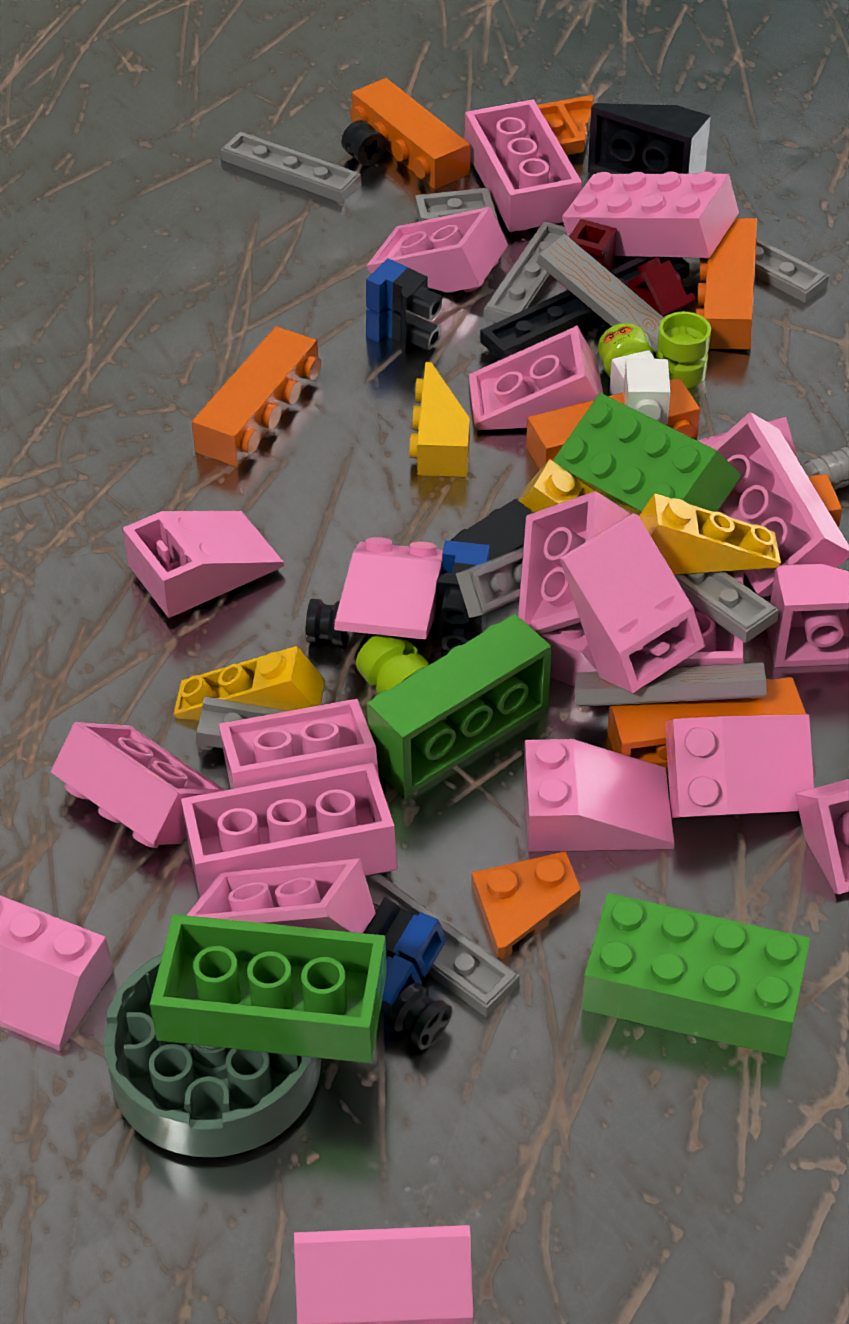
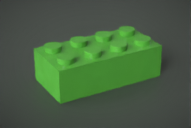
[553,393,742,516]
[367,614,552,798]
[582,893,810,1057]
[150,914,387,1064]

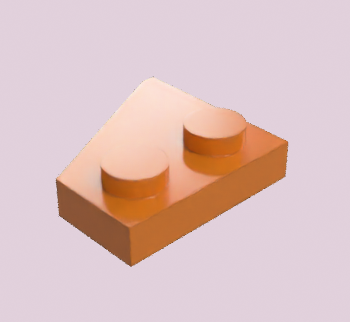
[537,95,594,156]
[471,851,581,960]

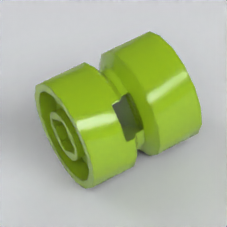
[656,311,712,388]
[356,634,430,694]

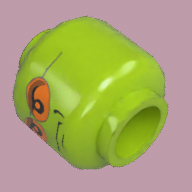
[598,323,654,377]

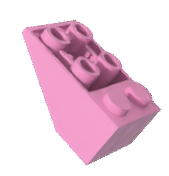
[122,511,284,618]
[559,513,705,693]

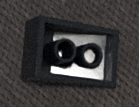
[588,103,711,174]

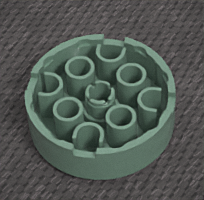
[103,952,321,1157]

